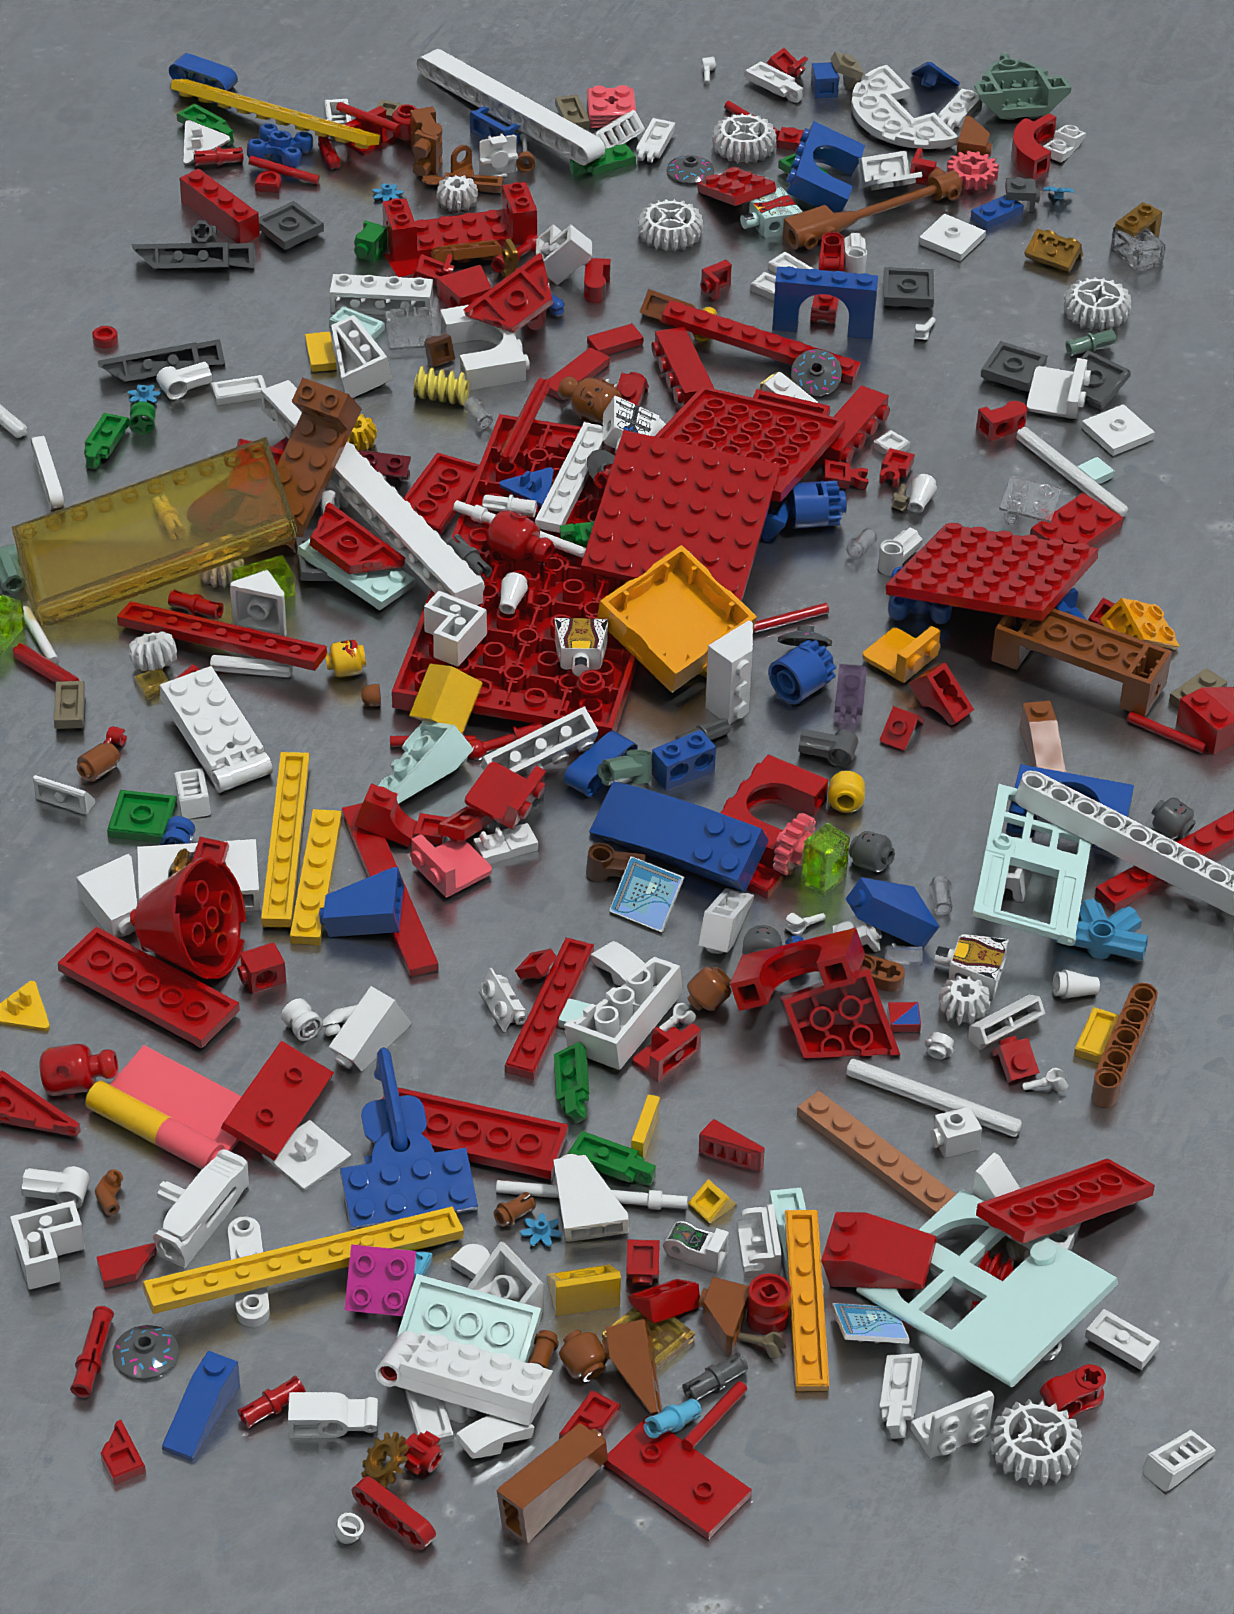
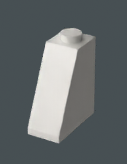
[76,854,137,938]
[329,986,412,1072]
[553,1154,629,1242]

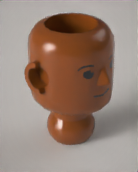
[558,377,622,426]

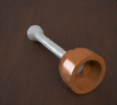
[516,133,535,172]

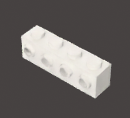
[330,274,433,317]
[481,706,598,777]

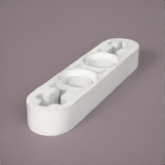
[30,435,64,510]

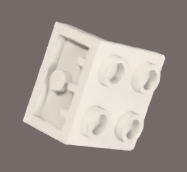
[910,1391,994,1459]

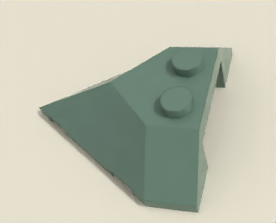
[974,53,1072,120]

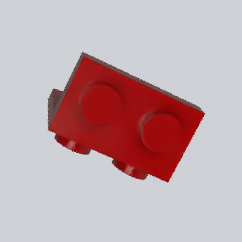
[464,762,546,830]

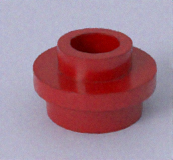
[577,670,605,696]

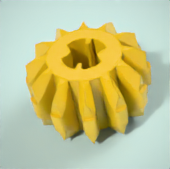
[348,414,377,452]

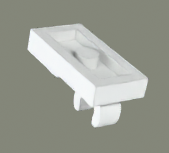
[473,823,538,864]

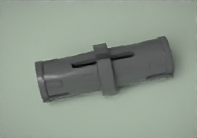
[447,534,492,581]
[682,1353,748,1401]

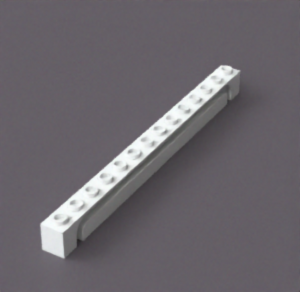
[261,380,485,606]

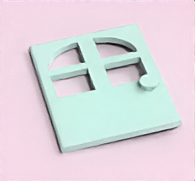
[856,1189,1118,1387]

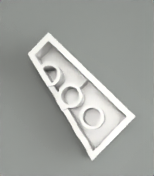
[564,957,683,1070]

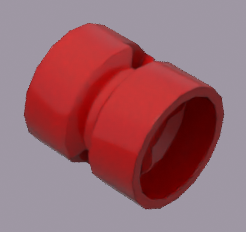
[747,1273,791,1335]

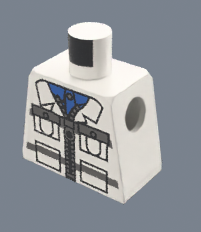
[603,396,659,455]

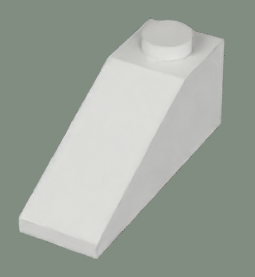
[698,888,754,954]

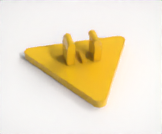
[0,981,50,1031]

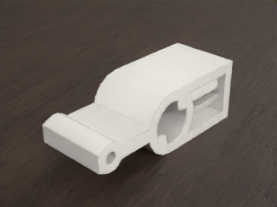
[288,1392,378,1438]

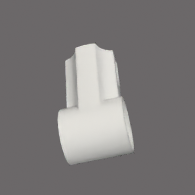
[843,233,867,274]
[156,362,212,400]
[878,528,923,576]
[21,1166,90,1209]

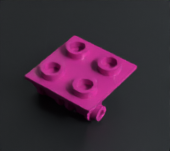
[344,1244,417,1316]

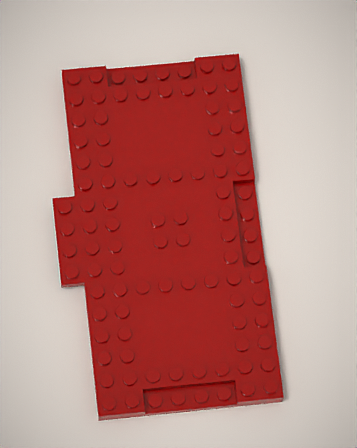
[392,414,639,742]

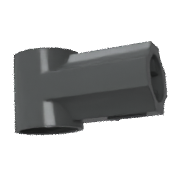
[191,220,217,243]
[798,728,859,768]

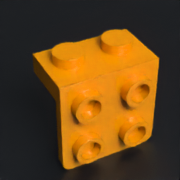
[862,626,940,683]

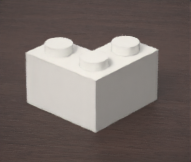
[536,224,592,285]
[424,591,487,667]
[10,1200,85,1290]

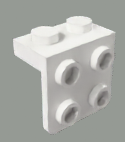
[858,151,922,191]
[1027,358,1091,419]

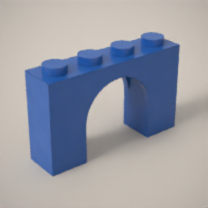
[786,121,865,213]
[772,266,878,339]
[1006,764,1134,850]

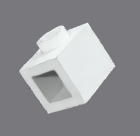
[930,1106,982,1158]

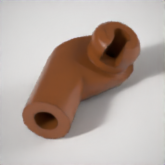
[95,1169,123,1216]

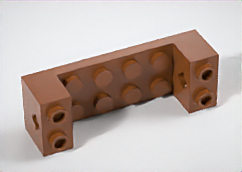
[235,377,362,553]
[991,608,1172,717]

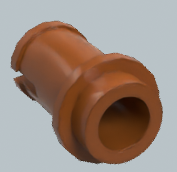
[493,1192,536,1227]
[528,1330,559,1369]

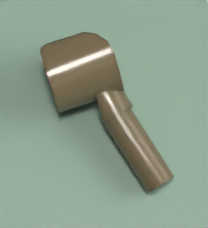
[891,484,909,512]
[739,1332,786,1359]

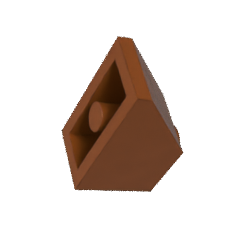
[956,116,993,157]
[699,1277,749,1357]

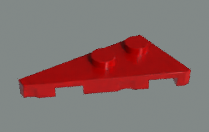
[0,1070,81,1137]

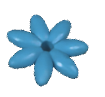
[372,184,404,201]
[1043,187,1074,199]
[128,385,161,404]
[520,1213,562,1247]

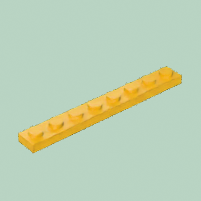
[261,752,310,927]

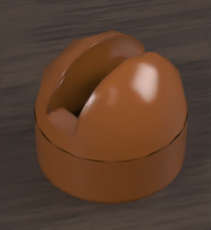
[361,684,381,707]

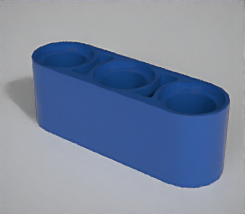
[168,53,238,91]
[563,731,638,797]

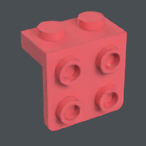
[410,834,492,898]

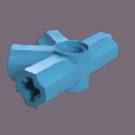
[1054,899,1149,960]

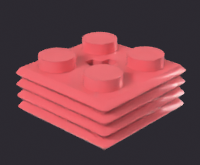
[587,85,636,128]

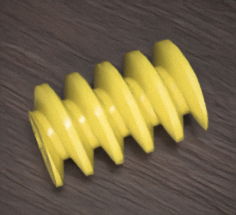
[413,366,470,406]

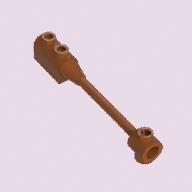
[783,168,962,249]

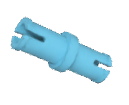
[643,1399,702,1438]

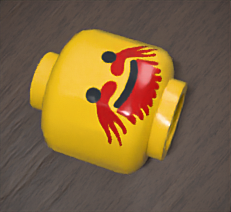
[326,639,367,678]

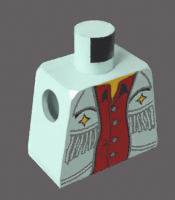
[740,187,802,238]

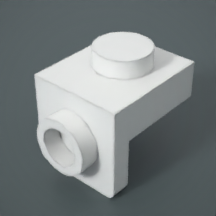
[832,916,882,952]

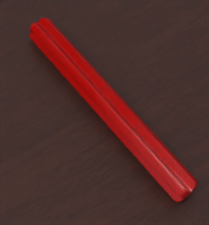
[500,377,550,465]

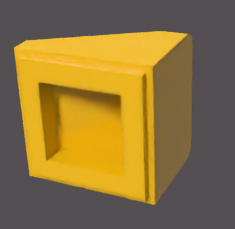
[688,1179,737,1224]

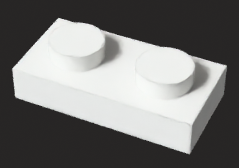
[762,371,818,403]
[1085,1309,1160,1370]

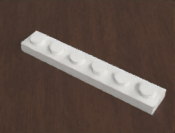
[535,422,605,533]

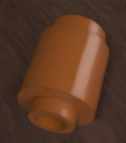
[77,742,120,782]

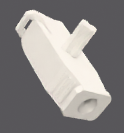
[152,1149,249,1268]

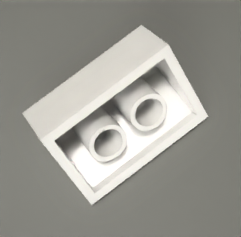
[705,620,753,725]

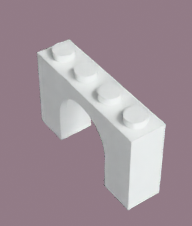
[440,305,530,390]
[137,839,260,911]

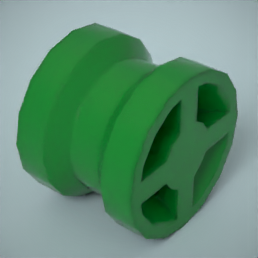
[129,401,156,435]

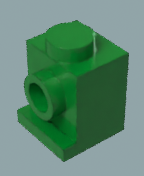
[354,220,388,263]

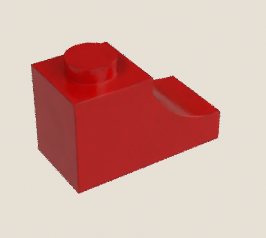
[908,662,974,725]
[354,783,417,847]

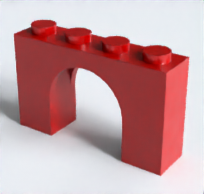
[720,754,829,869]
[730,928,865,1011]

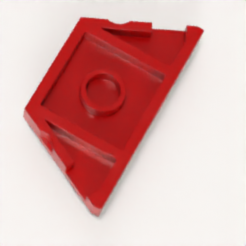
[463,253,553,333]
[309,502,406,574]

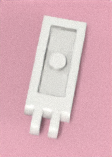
[938,88,982,130]
[636,118,675,163]

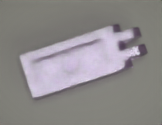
[834,664,867,723]

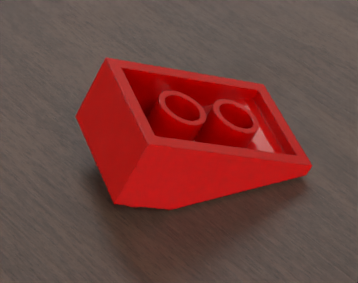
[1176,687,1234,755]
[821,1212,937,1289]

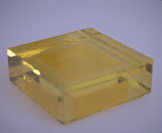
[135,669,169,700]

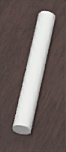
[20,606,59,664]

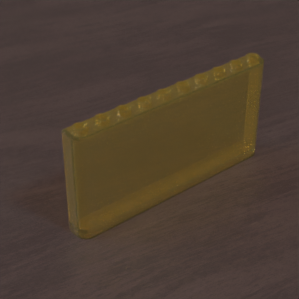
[11,437,298,626]

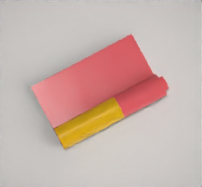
[85,1045,242,1170]

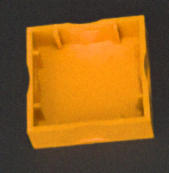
[597,545,757,693]

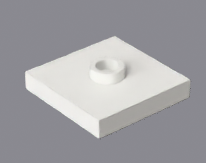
[918,214,986,261]
[1081,404,1155,456]

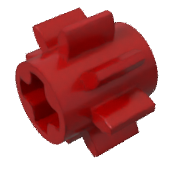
[403,1430,444,1475]

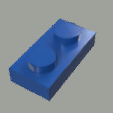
[970,195,1024,230]

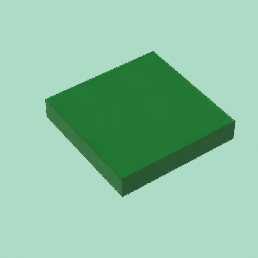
[107,790,177,843]

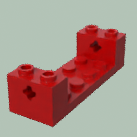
[382,182,537,262]

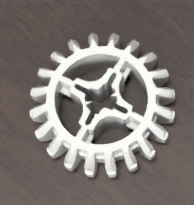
[712,113,776,164]
[638,199,703,252]
[1064,277,1131,332]
[990,1399,1082,1486]

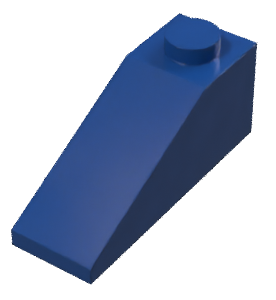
[162,1350,240,1461]

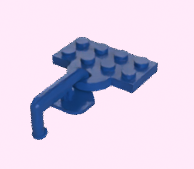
[340,1047,478,1231]

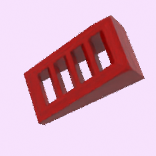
[698,1119,765,1172]

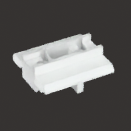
[479,134,518,177]

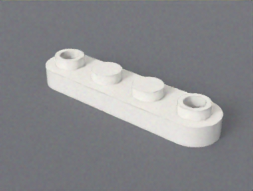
[228,1216,270,1327]

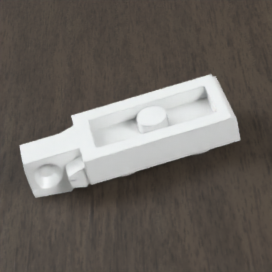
[744,62,803,103]
[879,1353,922,1439]

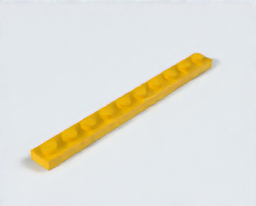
[170,79,380,149]
[143,1206,464,1314]

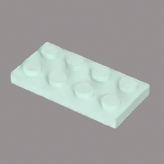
[297,539,416,610]
[397,1274,543,1363]

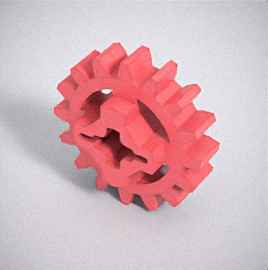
[947,151,999,190]
[773,812,816,876]

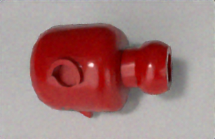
[486,510,554,563]
[39,1044,119,1099]

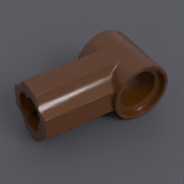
[586,843,645,882]

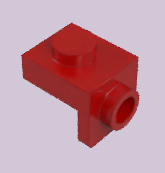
[767,48,808,79]
[413,254,454,286]
[700,260,732,301]
[617,372,649,407]
[992,1036,1040,1083]
[626,1239,660,1286]

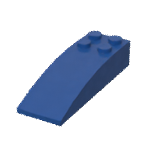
[589,781,769,893]

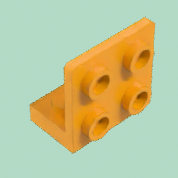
[1100,598,1179,650]

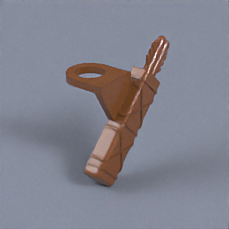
[422,144,503,193]

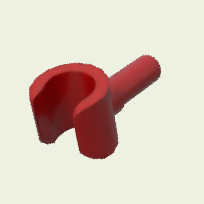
[524,572,541,608]
[103,726,127,746]

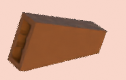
[496,1423,608,1544]

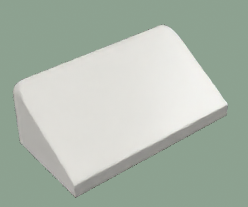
[33,775,96,815]

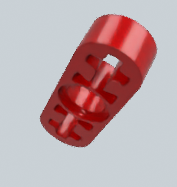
[351,1476,436,1550]

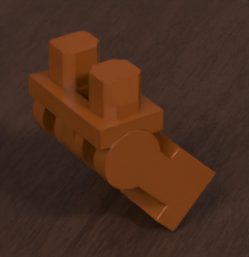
[410,106,443,177]

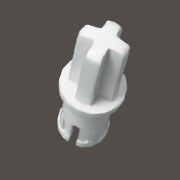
[482,495,537,518]

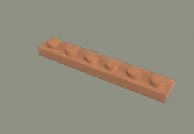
[797,1091,956,1217]

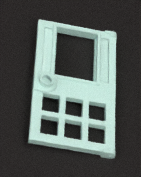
[972,784,1091,946]

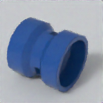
[160,816,196,845]

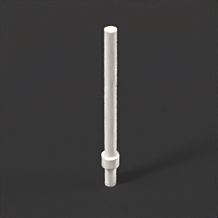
[453,500,586,558]
[496,1180,688,1210]

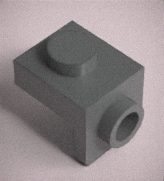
[1005,177,1040,212]

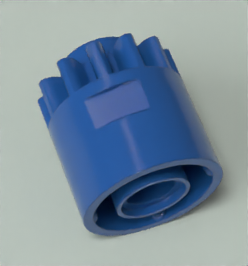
[788,481,847,530]
[768,639,836,704]

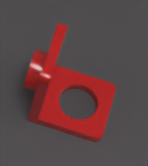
[880,706,925,751]

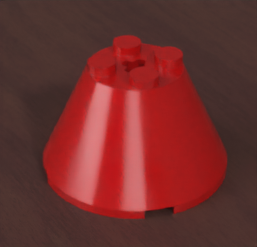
[130,857,246,979]

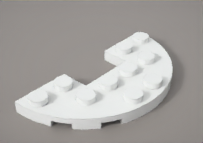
[851,65,959,150]

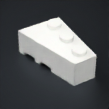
[331,315,393,398]

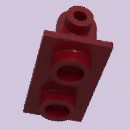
[359,450,411,482]

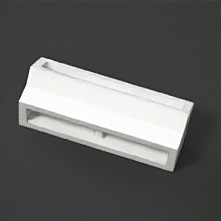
[968,994,1046,1050]

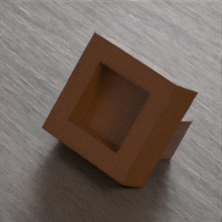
[424,333,455,368]

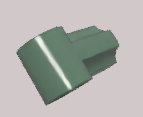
[0,544,26,594]
[598,750,652,786]

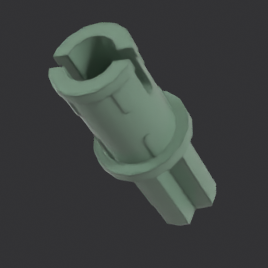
[1065,329,1117,356]

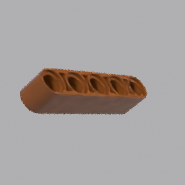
[1091,983,1158,1108]

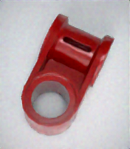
[819,232,844,272]
[1040,1364,1106,1419]

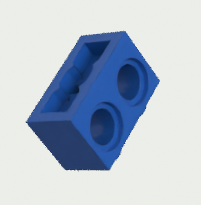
[651,730,716,791]

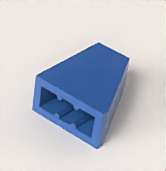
[319,867,404,937]
[846,877,940,948]

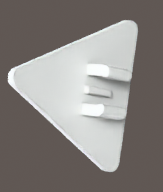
[183,120,230,165]

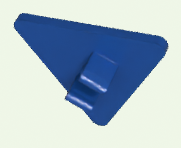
[911,62,960,88]
[499,467,554,507]

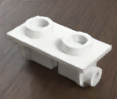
[479,968,527,1032]

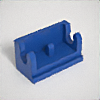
[470,106,521,144]

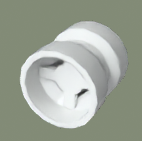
[281,998,323,1041]

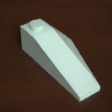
[378,720,474,804]

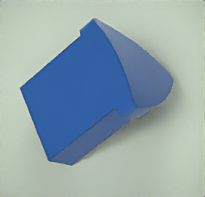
[761,501,792,542]

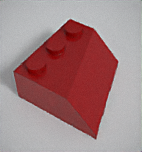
[779,966,901,1058]

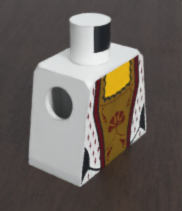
[555,618,608,677]
[934,934,1009,1000]

